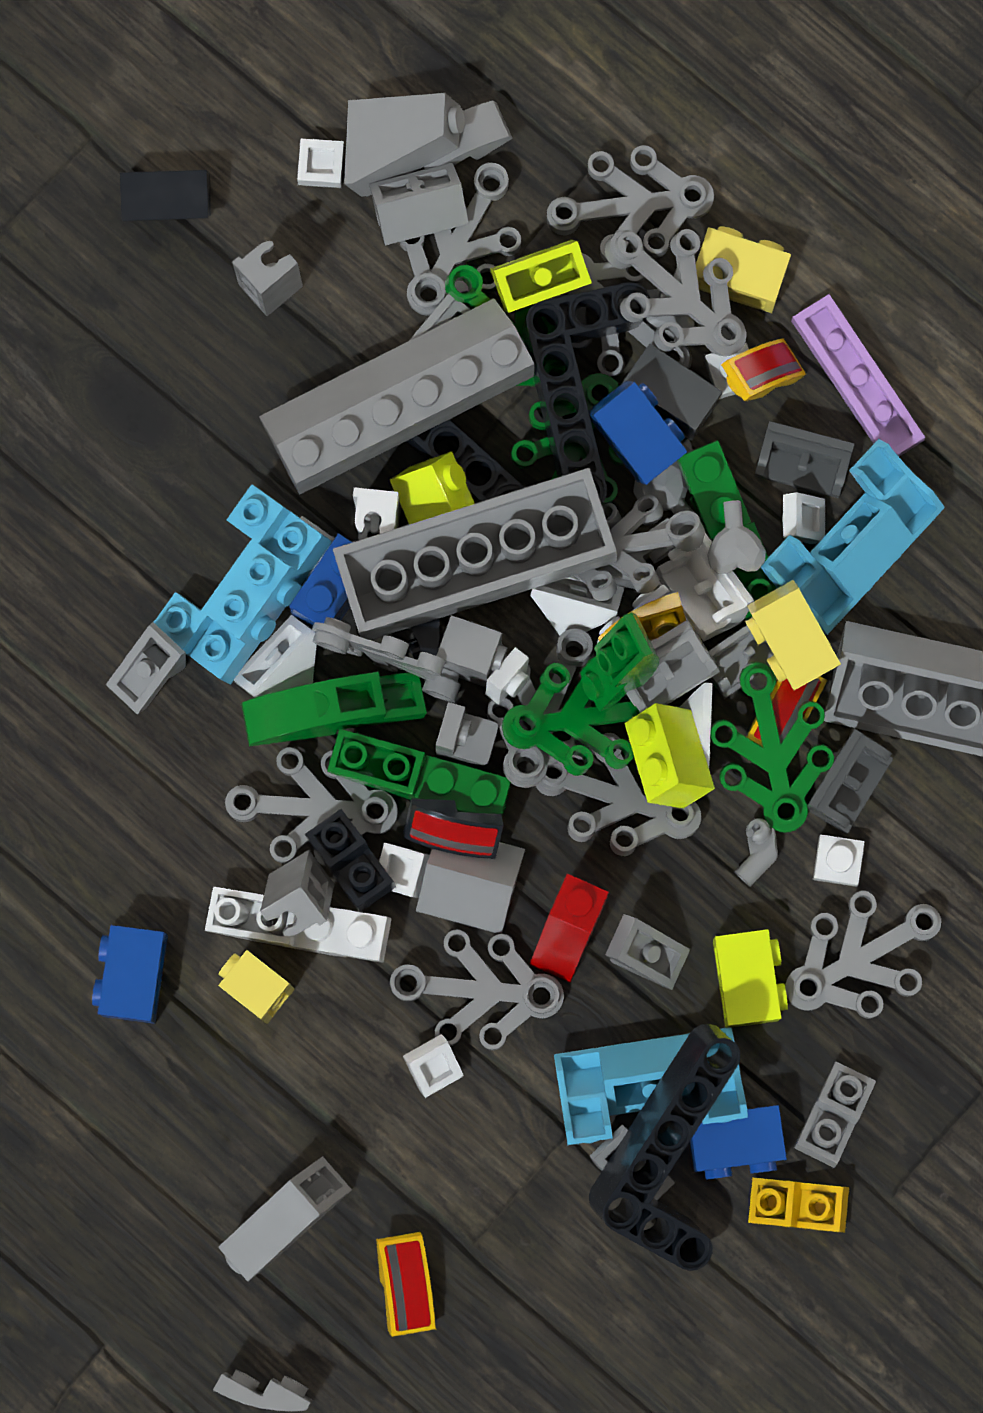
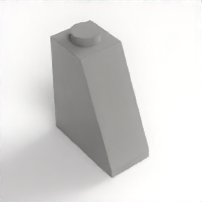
[344,93,465,197]
[218,1156,352,1281]

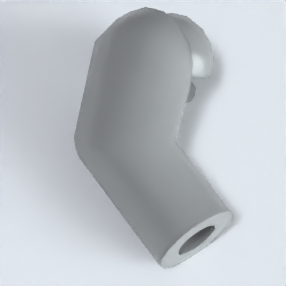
[735,818,778,886]

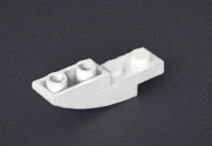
[205,887,392,963]

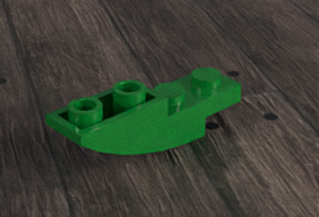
[677,440,777,621]
[580,612,659,712]
[241,672,427,747]
[327,729,512,816]

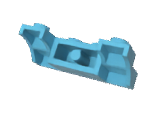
[761,439,945,635]
[154,484,332,685]
[554,1027,748,1145]

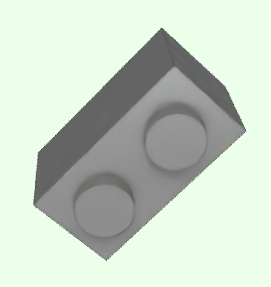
[437,615,507,688]

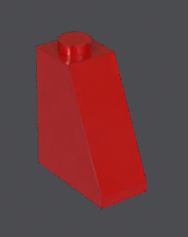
[530,874,609,983]

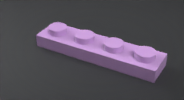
[791,294,925,457]

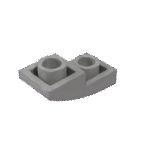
[424,100,513,169]
[794,1062,876,1168]
[213,1369,313,1411]

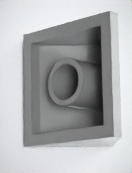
[416,842,525,934]

